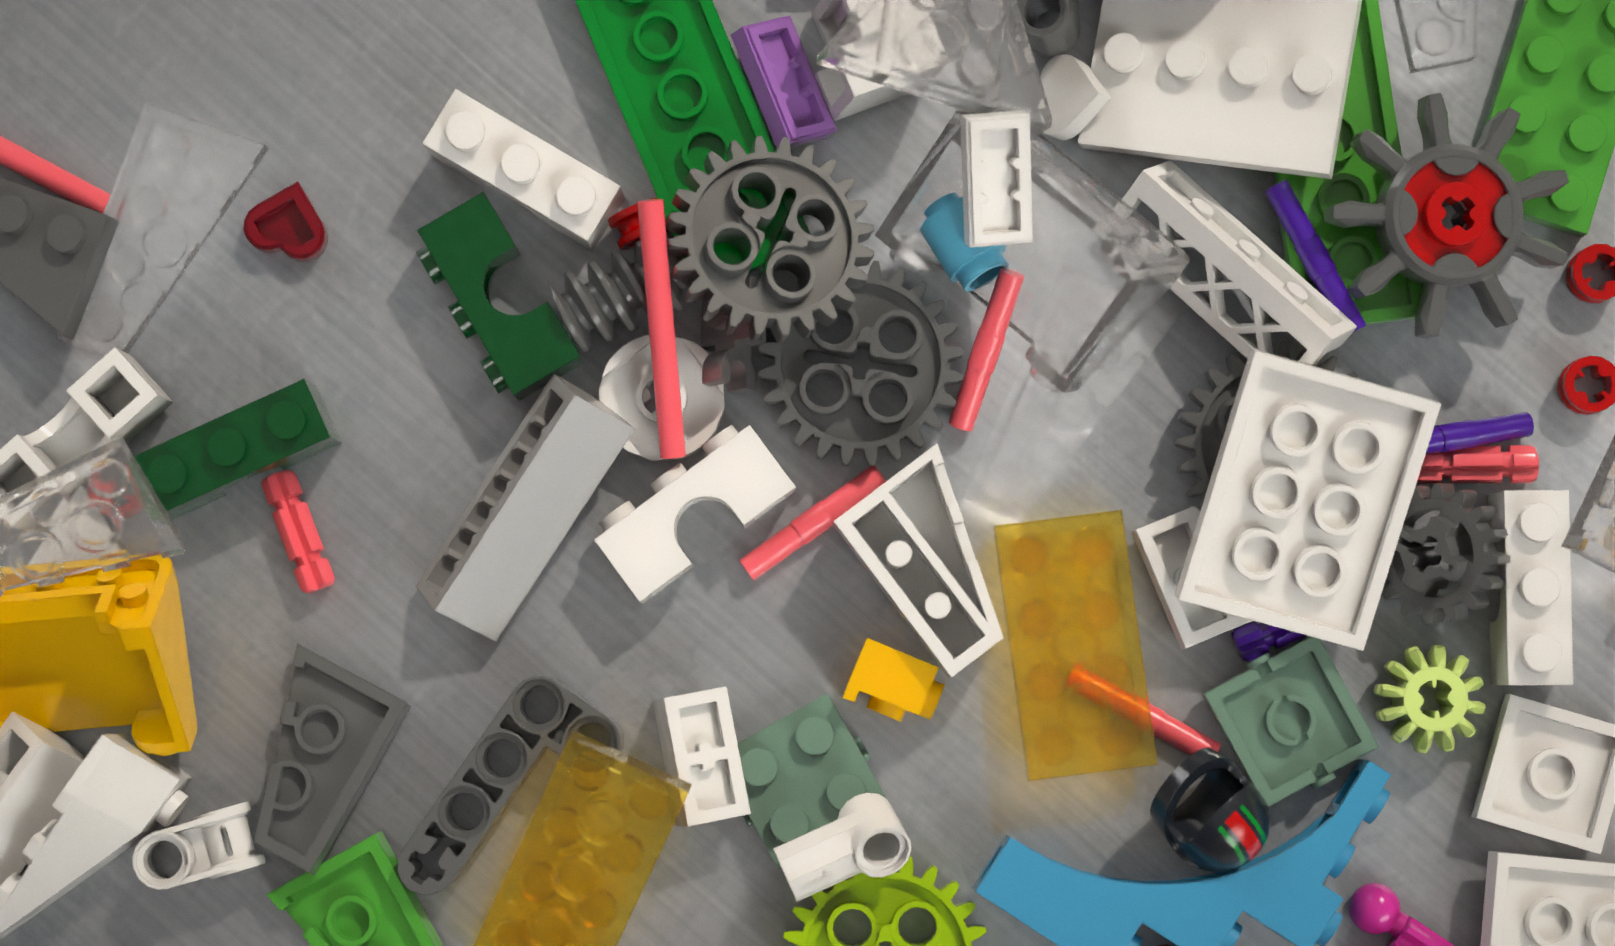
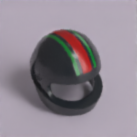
[1150,748,1271,872]

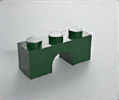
[416,192,584,401]
[127,379,342,522]

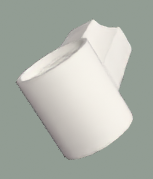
[774,793,912,902]

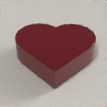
[243,181,328,262]

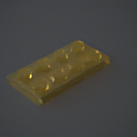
[993,510,1158,782]
[474,730,692,946]

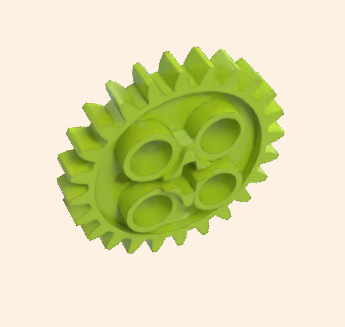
[783,856,987,946]

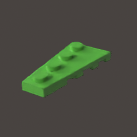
[266,831,444,946]

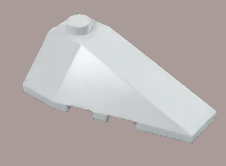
[0,733,192,940]

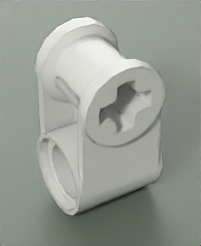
[132,801,266,890]

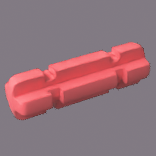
[1417,445,1539,484]
[261,470,335,593]

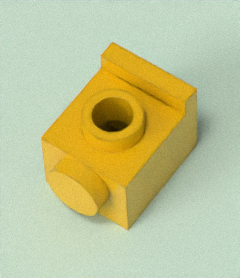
[842,638,945,722]

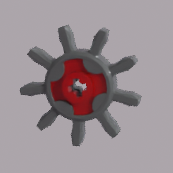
[1324,93,1569,339]

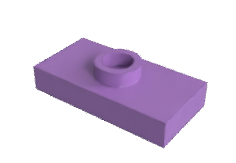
[731,15,837,148]

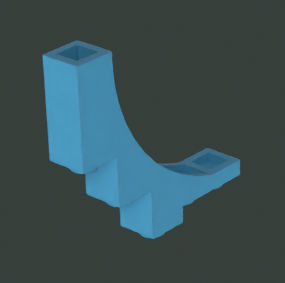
[972,759,1391,946]

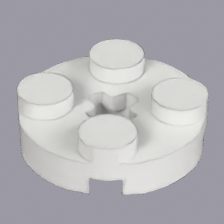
[599,335,725,463]

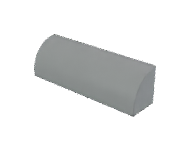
[416,373,635,642]

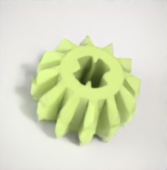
[1374,645,1486,753]

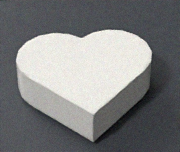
[1035,54,1112,140]

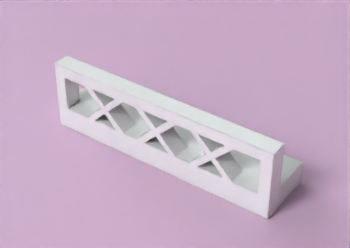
[1102,160,1357,366]

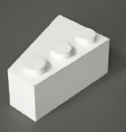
[833,443,1003,678]

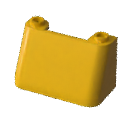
[0,552,197,756]

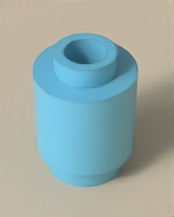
[920,193,1009,292]

